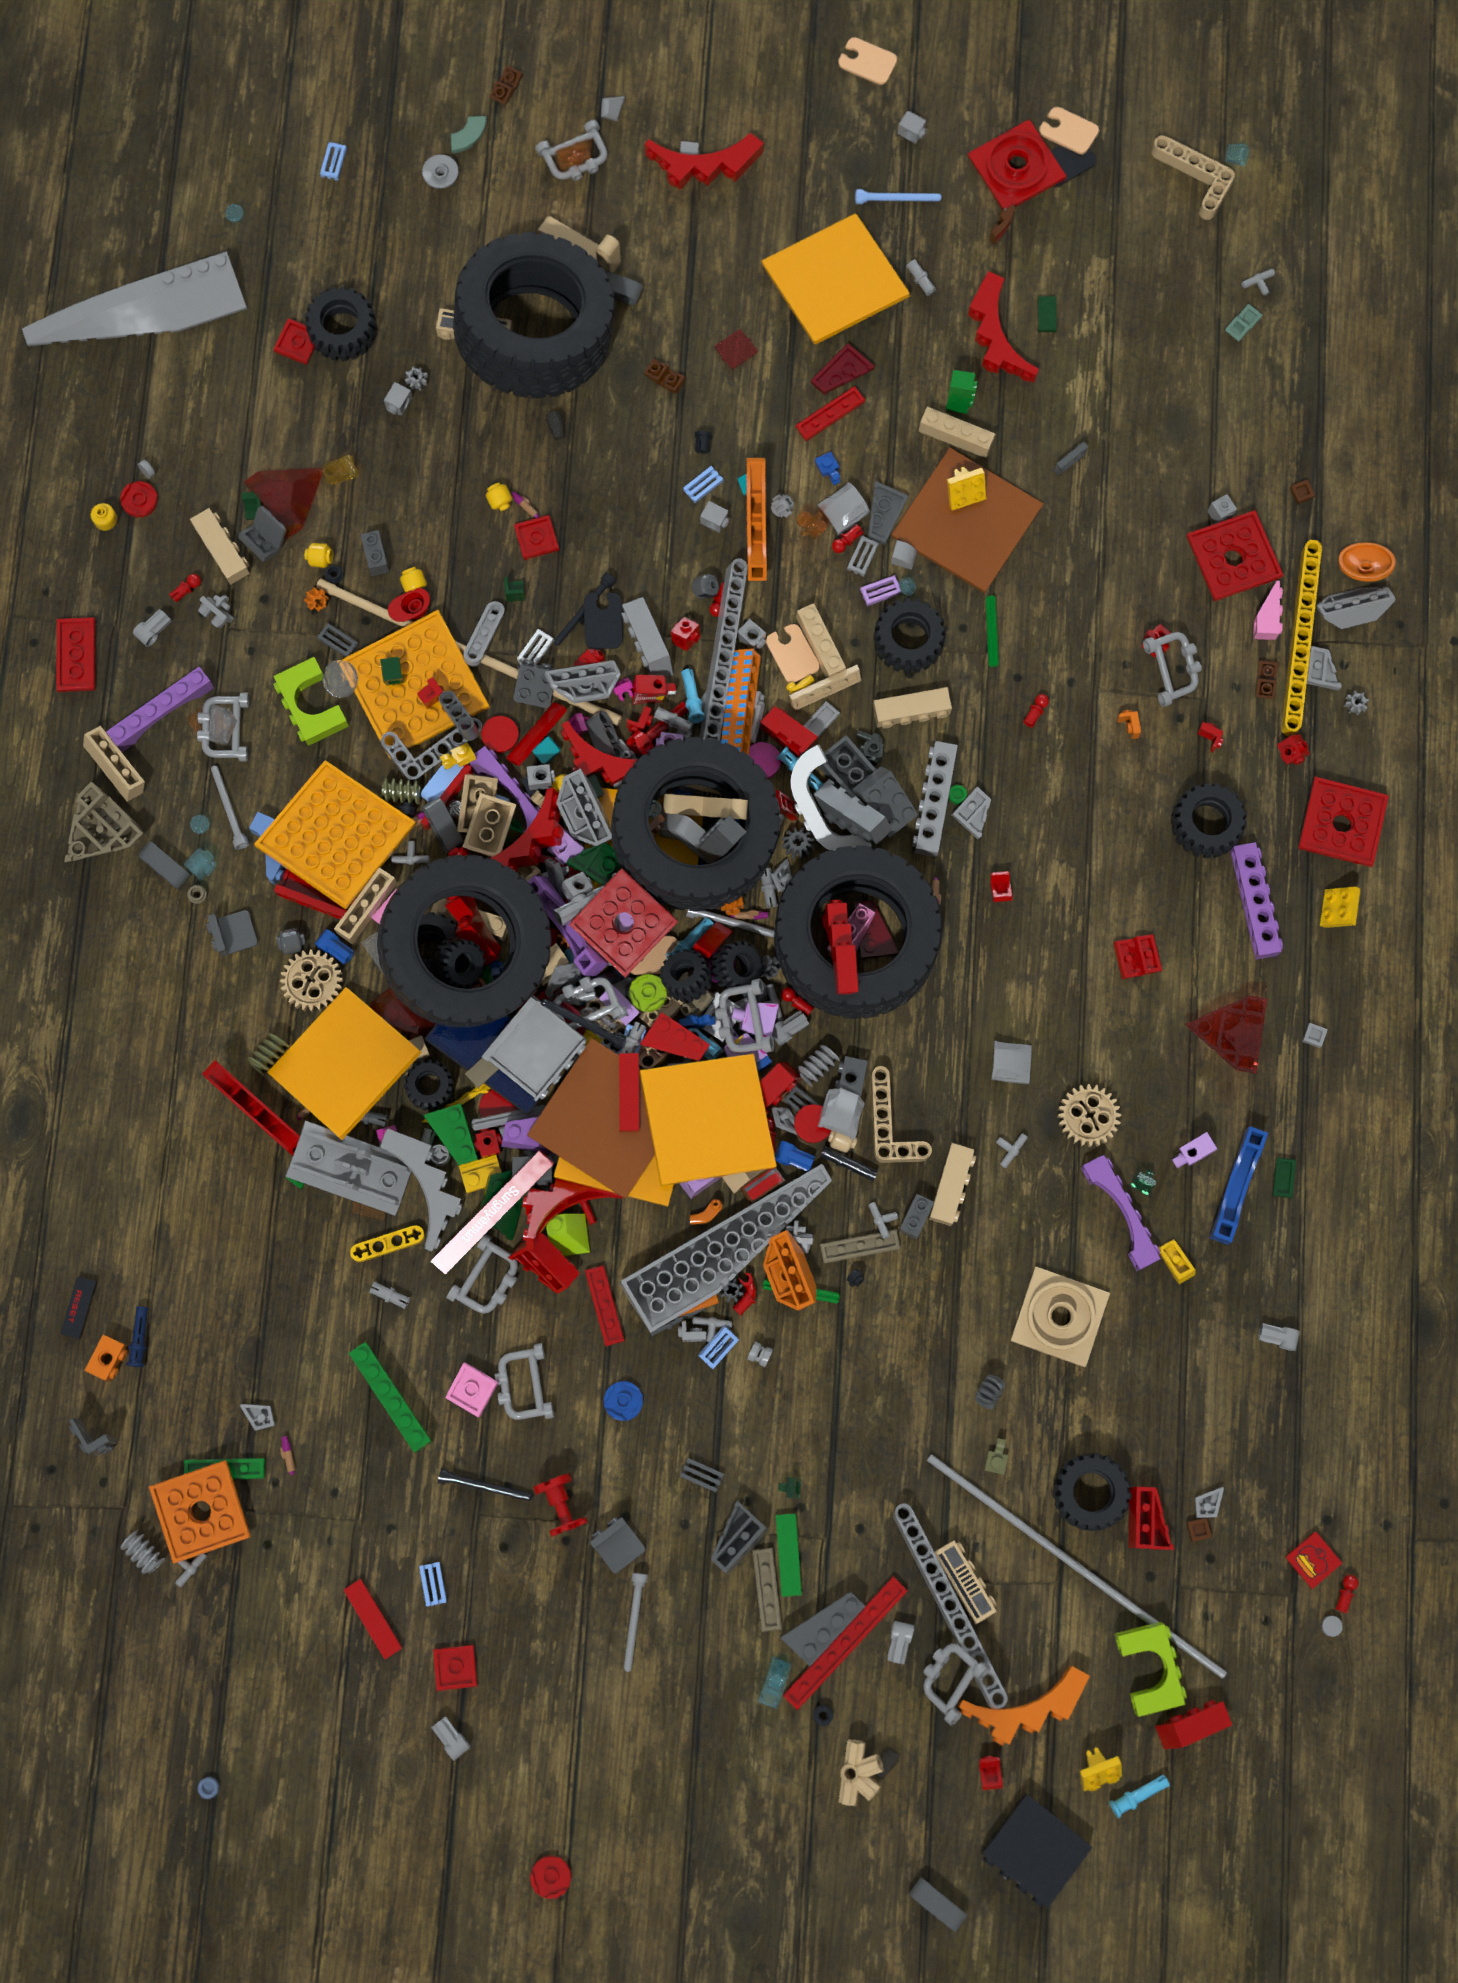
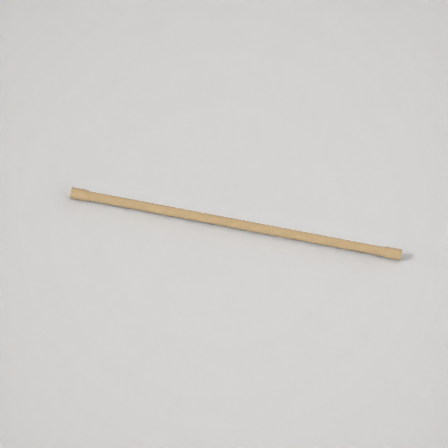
[316,579,622,726]

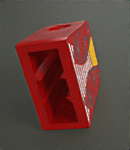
[631,675,676,704]

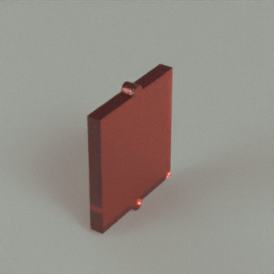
[714,329,758,370]

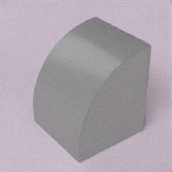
[891,540,917,570]

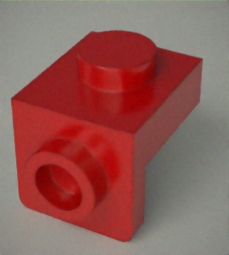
[573,649,606,667]
[626,706,654,733]
[1197,722,1224,752]
[990,871,1013,902]
[979,1756,1003,1791]

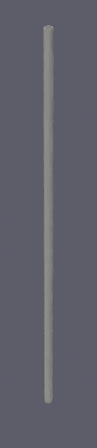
[927,1454,1227,1679]

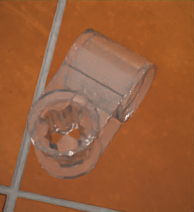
[580,1007,618,1041]

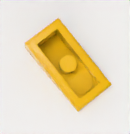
[1159,1239,1196,1284]

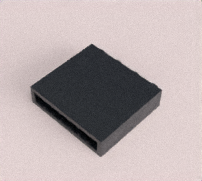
[981,1793,1093,1908]

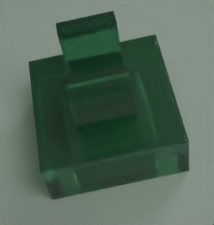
[1131,1169,1157,1195]
[778,1477,801,1499]

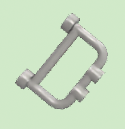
[535,120,608,181]
[1143,632,1202,707]
[197,693,249,762]
[553,977,628,1029]
[715,979,774,1053]
[446,1234,518,1313]
[495,1343,554,1420]
[923,1644,990,1726]

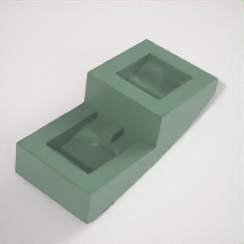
[1225,304,1262,342]

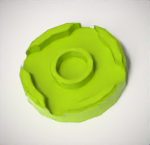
[629,974,667,1012]

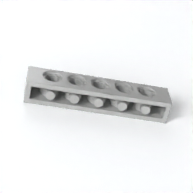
[912,741,958,857]

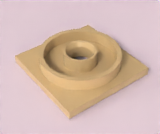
[1010,1267,1110,1368]

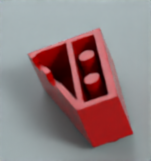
[760,706,818,757]
[760,1061,802,1115]
[508,1233,580,1294]
[1128,1487,1174,1550]
[1155,1700,1232,1750]

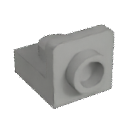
[678,1320,706,1342]

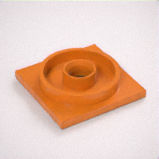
[149,1460,251,1564]

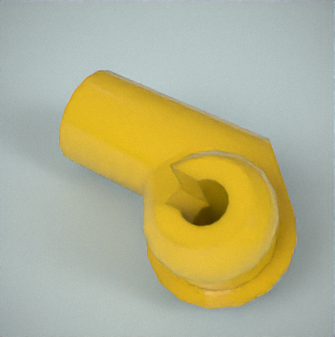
[786,675,814,694]

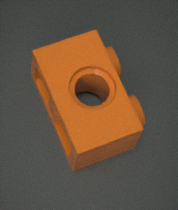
[84,1335,128,1382]

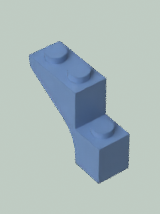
[249,812,285,885]

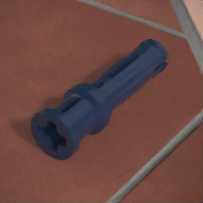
[126,1306,149,1368]

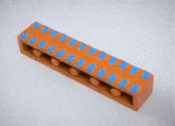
[721,649,761,755]

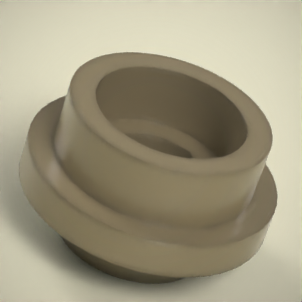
[187,885,207,904]

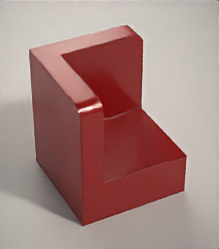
[417,677,443,709]

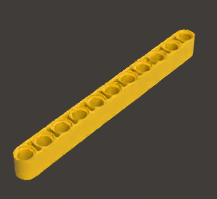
[1281,540,1322,737]

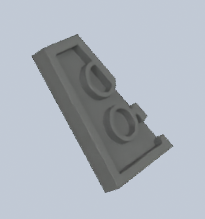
[868,481,909,545]

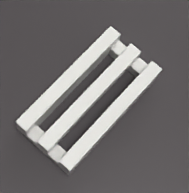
[517,629,554,665]

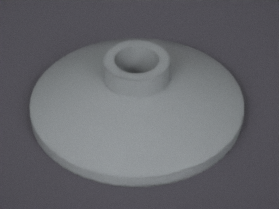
[422,155,458,189]

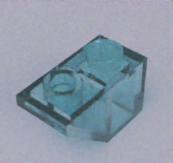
[758,1657,792,1709]

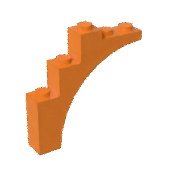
[746,458,767,581]
[957,1665,1090,1746]

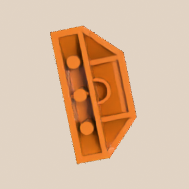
[763,1230,816,1311]

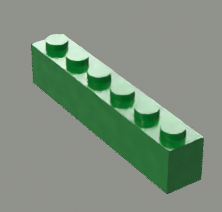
[349,1342,433,1453]

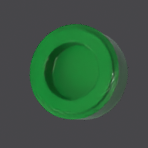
[948,785,967,805]

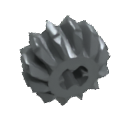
[782,827,814,859]
[975,1374,1005,1410]

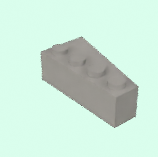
[621,597,673,678]

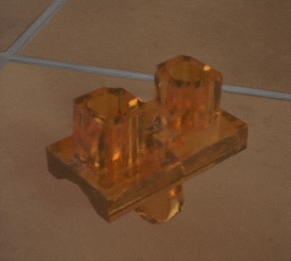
[555,140,591,170]
[796,511,828,539]

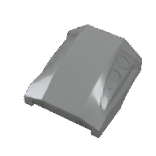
[818,482,869,535]
[991,1041,1032,1084]
[818,1088,865,1140]

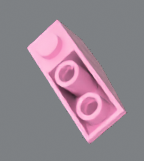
[1253,581,1283,640]
[827,903,875,958]

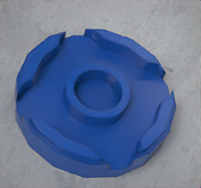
[604,1381,643,1421]

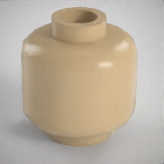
[828,1131,858,1153]

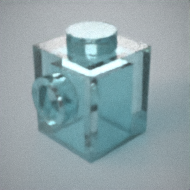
[184,848,216,881]

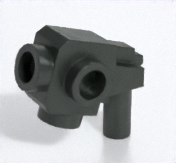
[857,730,883,766]

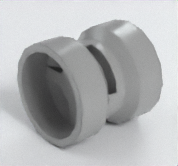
[430,1145,451,1167]
[747,1341,773,1367]

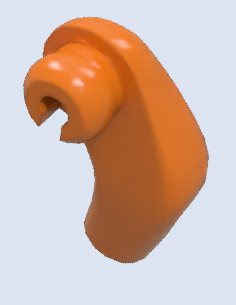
[690,1199,722,1225]

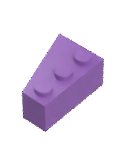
[501,1117,556,1155]

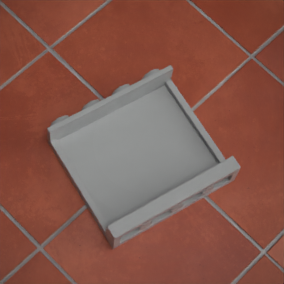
[482,995,587,1101]

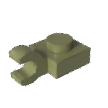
[984,1438,1008,1475]

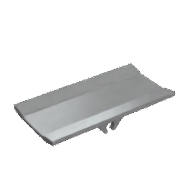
[285,1121,411,1216]

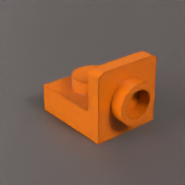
[1117,710,1141,739]

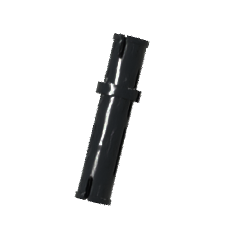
[820,1146,878,1182]

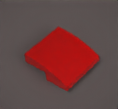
[1113,934,1162,979]

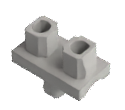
[198,595,234,628]
[780,1220,813,1253]

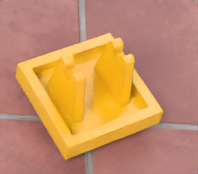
[947,467,986,510]
[1320,887,1360,928]
[1080,1748,1122,1792]

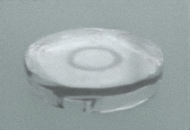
[322,660,358,698]

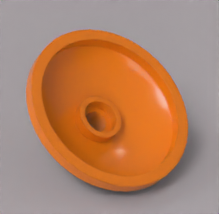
[1338,542,1396,582]

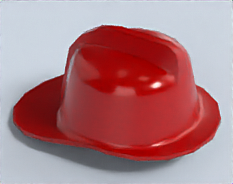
[388,588,430,622]

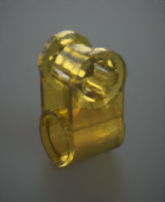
[322,455,360,485]

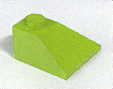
[546,1214,590,1256]

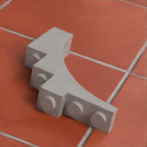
[379,1128,462,1251]

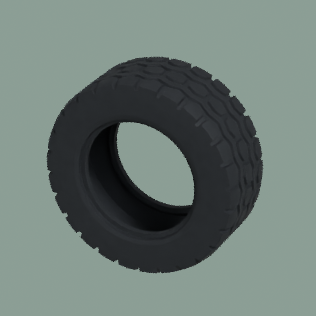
[453,232,615,398]
[611,737,781,911]
[774,846,942,1019]
[377,855,552,1028]

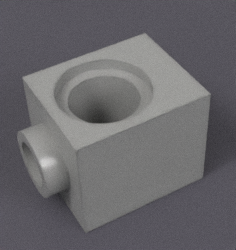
[898,111,927,144]
[384,382,413,416]
[1207,494,1237,524]
[700,501,730,533]
[737,619,766,650]
[527,764,555,790]
[561,872,593,902]

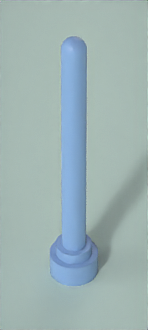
[855,189,942,204]

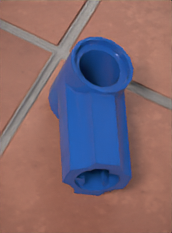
[314,929,355,965]
[774,1141,815,1172]

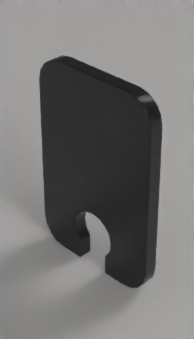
[1050,145,1096,187]
[584,593,622,649]

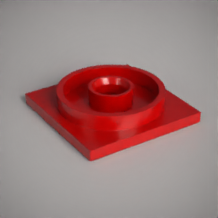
[968,120,1066,210]
[1186,510,1284,602]
[1298,777,1389,868]
[569,868,678,977]

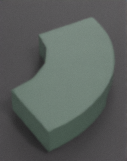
[451,116,486,153]

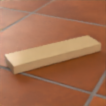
[789,665,861,711]

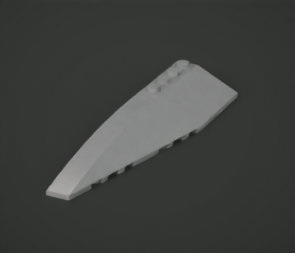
[22,252,247,346]
[619,1164,832,1333]

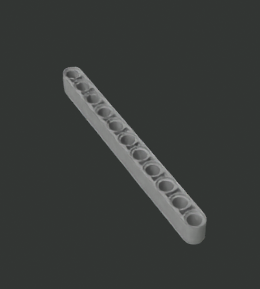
[699,559,748,741]
[893,1504,1007,1709]

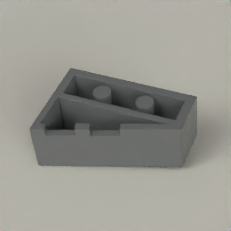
[711,1501,769,1575]

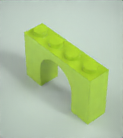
[273,657,349,746]
[1114,1622,1186,1717]

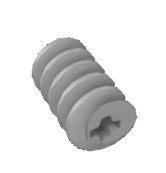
[797,1045,840,1087]
[120,1530,165,1574]

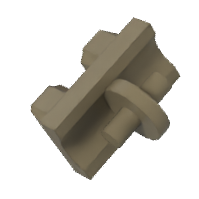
[680,989,715,1017]

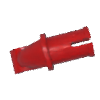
[732,1272,756,1316]

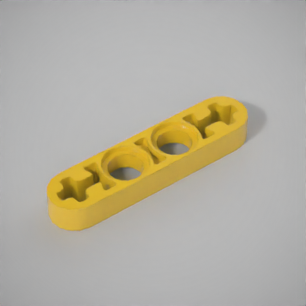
[350,1226,425,1262]

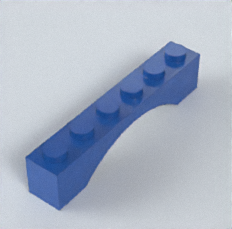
[1209,1126,1268,1245]

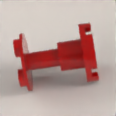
[533,1473,588,1537]

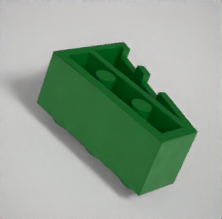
[946,370,978,414]
[423,1104,479,1166]

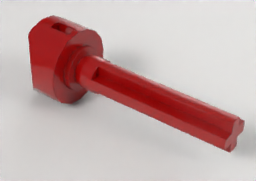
[627,701,689,755]

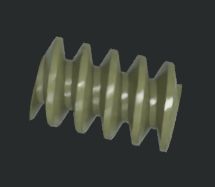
[381,777,422,805]
[247,1033,290,1076]

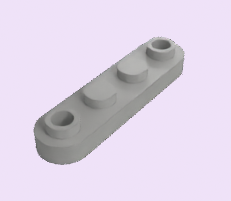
[464,601,504,666]

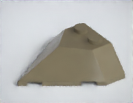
[64,782,144,863]

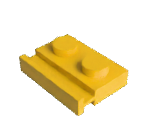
[459,1155,502,1194]

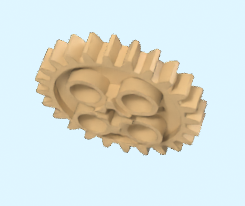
[280,950,343,1012]
[1057,1084,1121,1148]

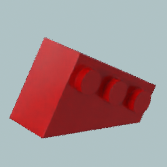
[640,1012,711,1061]

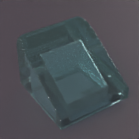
[1225,143,1249,166]

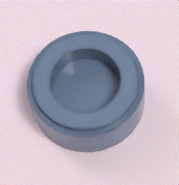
[198,1777,220,1799]

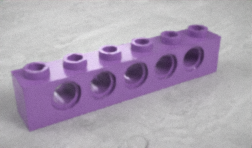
[1230,842,1283,960]

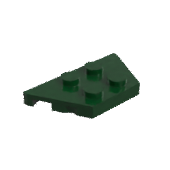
[566,842,621,886]
[479,1170,524,1241]

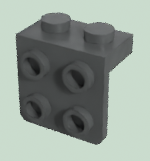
[238,506,286,562]
[513,659,555,708]
[206,910,258,957]
[69,1418,118,1456]
[590,1517,645,1573]

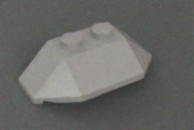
[1317,587,1395,629]
[544,660,621,704]
[556,769,612,846]

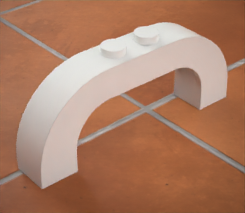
[791,745,872,851]

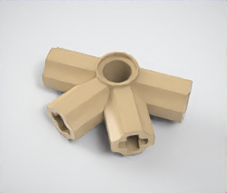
[839,1739,884,1806]

